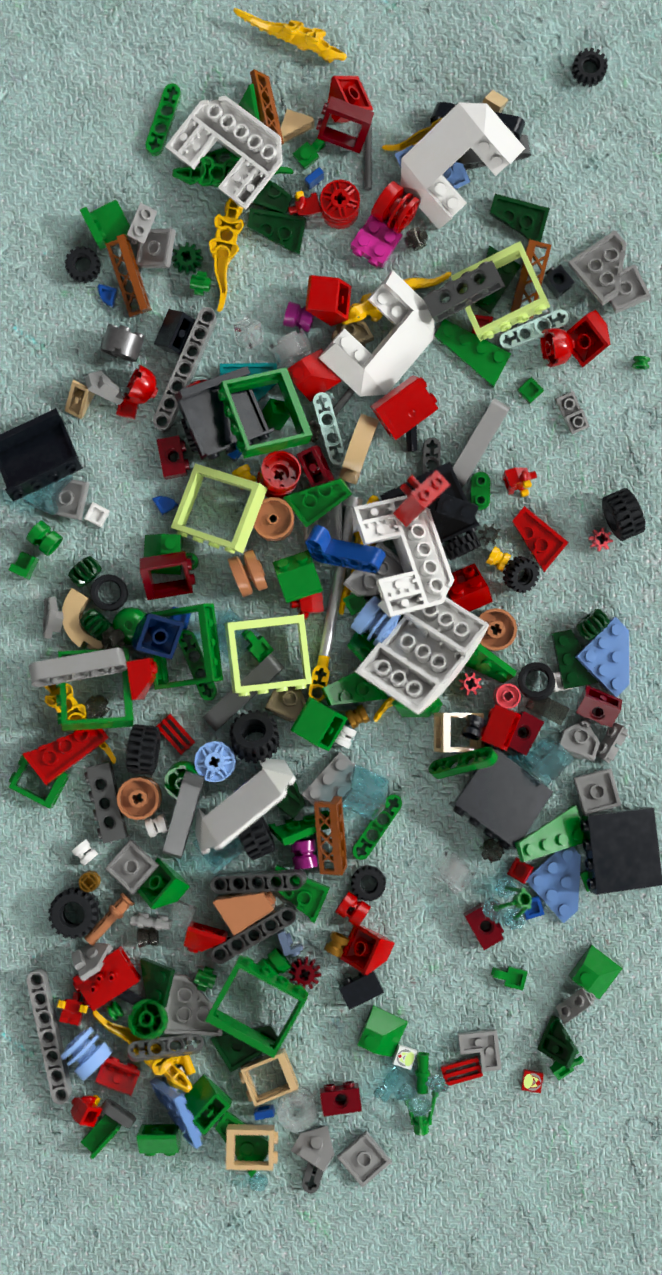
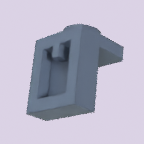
[277,929,303,957]

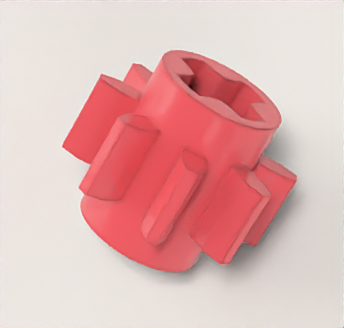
[588,527,613,552]
[459,672,482,696]

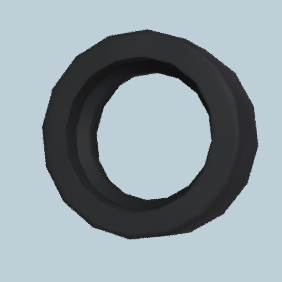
[90,574,128,611]
[518,662,556,701]

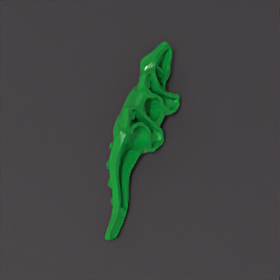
[172,156,294,187]

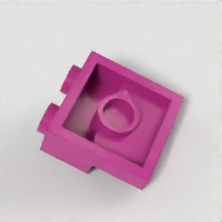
[350,215,403,268]

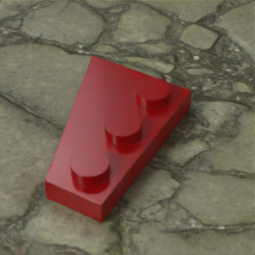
[511,506,569,572]

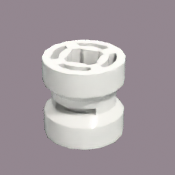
[335,725,357,749]
[145,814,169,838]
[71,839,98,866]

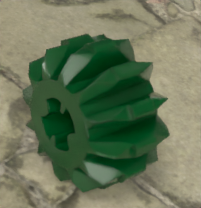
[171,241,204,276]
[68,556,102,588]
[80,609,113,641]
[576,609,610,640]

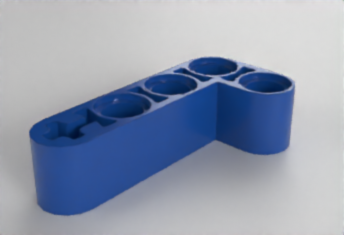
[306,525,386,573]

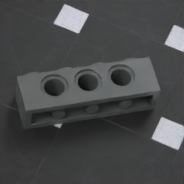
[423,260,505,323]
[84,762,129,844]

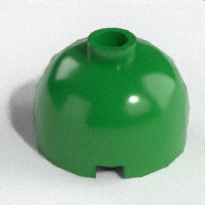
[112,607,145,645]
[164,761,199,799]
[128,999,168,1040]

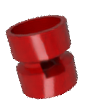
[335,891,371,927]

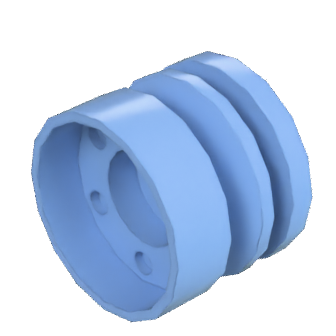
[351,596,401,646]
[194,741,237,782]
[60,1027,113,1081]

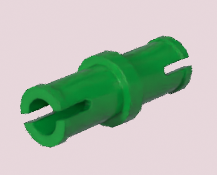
[415,1052,430,1094]

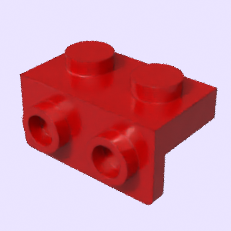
[95,1056,140,1096]

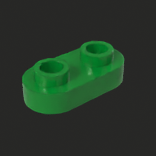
[470,472,490,511]

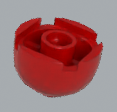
[540,328,575,368]
[123,365,158,404]

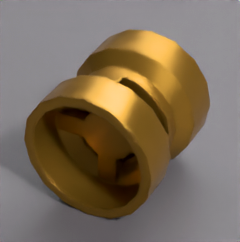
[345,704,370,729]
[79,871,101,892]
[324,931,349,958]

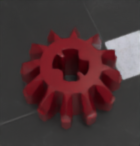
[288,956,321,989]

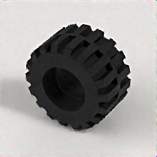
[602,488,645,541]
[229,710,280,764]
[126,724,161,775]
[238,815,275,860]
[48,887,100,939]

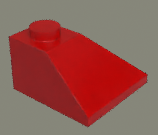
[328,76,373,123]
[567,310,611,368]
[287,348,342,402]
[126,658,158,700]
[184,921,228,953]
[339,925,395,975]

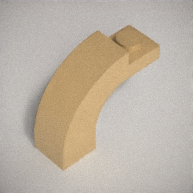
[338,414,379,485]
[62,588,107,650]

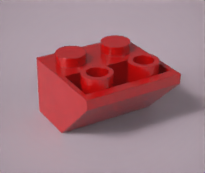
[305,275,352,327]
[447,563,493,612]
[481,704,521,751]

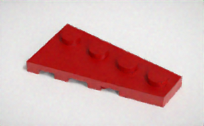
[22,729,109,785]

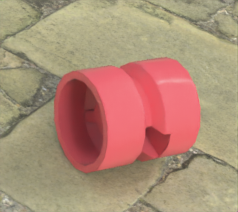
[493,684,521,709]

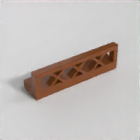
[250,69,284,145]
[106,234,152,317]
[510,239,552,319]
[314,796,347,876]

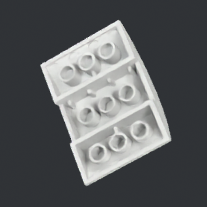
[355,597,489,715]

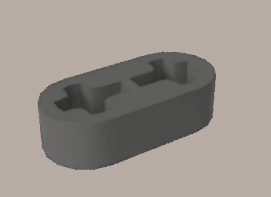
[101,1099,136,1129]
[302,1162,323,1193]

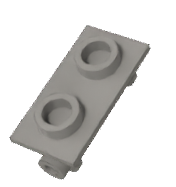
[126,202,158,245]
[596,722,628,763]
[556,987,595,1025]

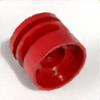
[320,179,360,229]
[371,181,421,234]
[257,451,301,499]

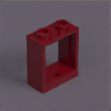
[316,96,374,154]
[140,551,196,600]

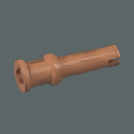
[84,892,135,946]

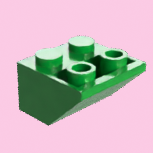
[290,696,348,751]
[184,1074,232,1135]

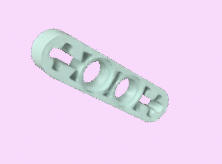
[498,309,569,351]
[313,392,346,465]

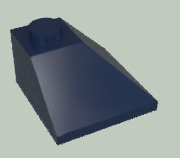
[131,612,185,659]

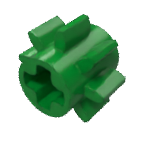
[190,271,211,296]
[194,966,217,992]

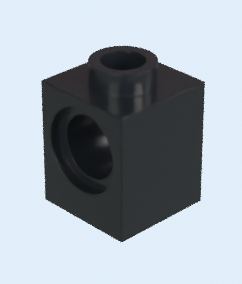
[543,264,575,299]

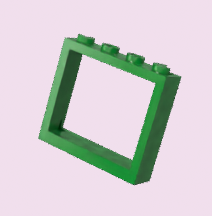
[218,367,313,459]
[145,604,224,690]
[56,648,134,731]
[205,955,309,1058]

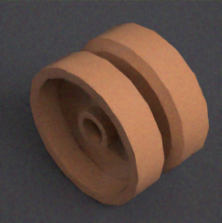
[254,497,295,542]
[228,549,268,598]
[478,608,517,652]
[117,776,162,820]

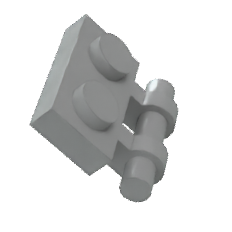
[130,912,173,931]

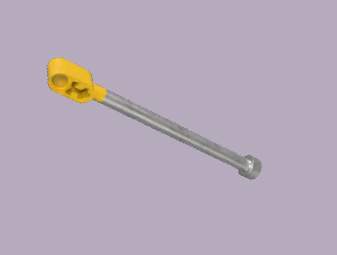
[309,496,363,701]

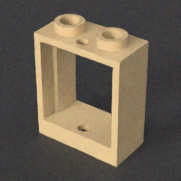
[434,713,485,752]
[239,1048,299,1107]
[226,1124,278,1171]

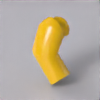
[173,1055,196,1076]

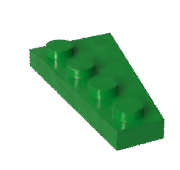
[435,319,511,388]

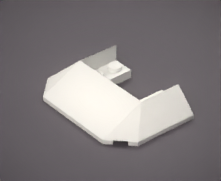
[165,96,283,210]
[400,102,525,229]
[318,270,435,397]
[353,495,454,618]
[195,759,296,854]

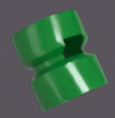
[26,520,63,556]
[256,947,291,976]

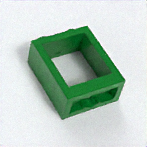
[9,755,71,809]

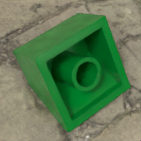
[272,550,323,604]
[137,1124,181,1156]

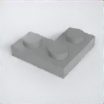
[458,1029,502,1072]

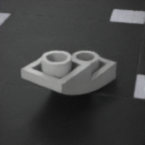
[555,391,590,434]

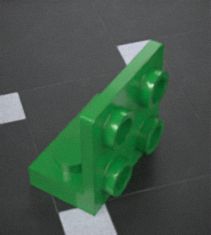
[80,200,130,250]

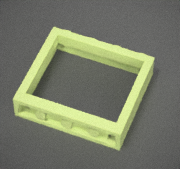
[451,241,550,341]
[171,463,267,554]
[225,614,312,697]

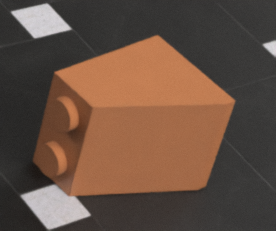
[213,891,276,936]

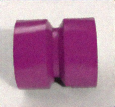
[283,301,314,332]
[291,838,318,869]

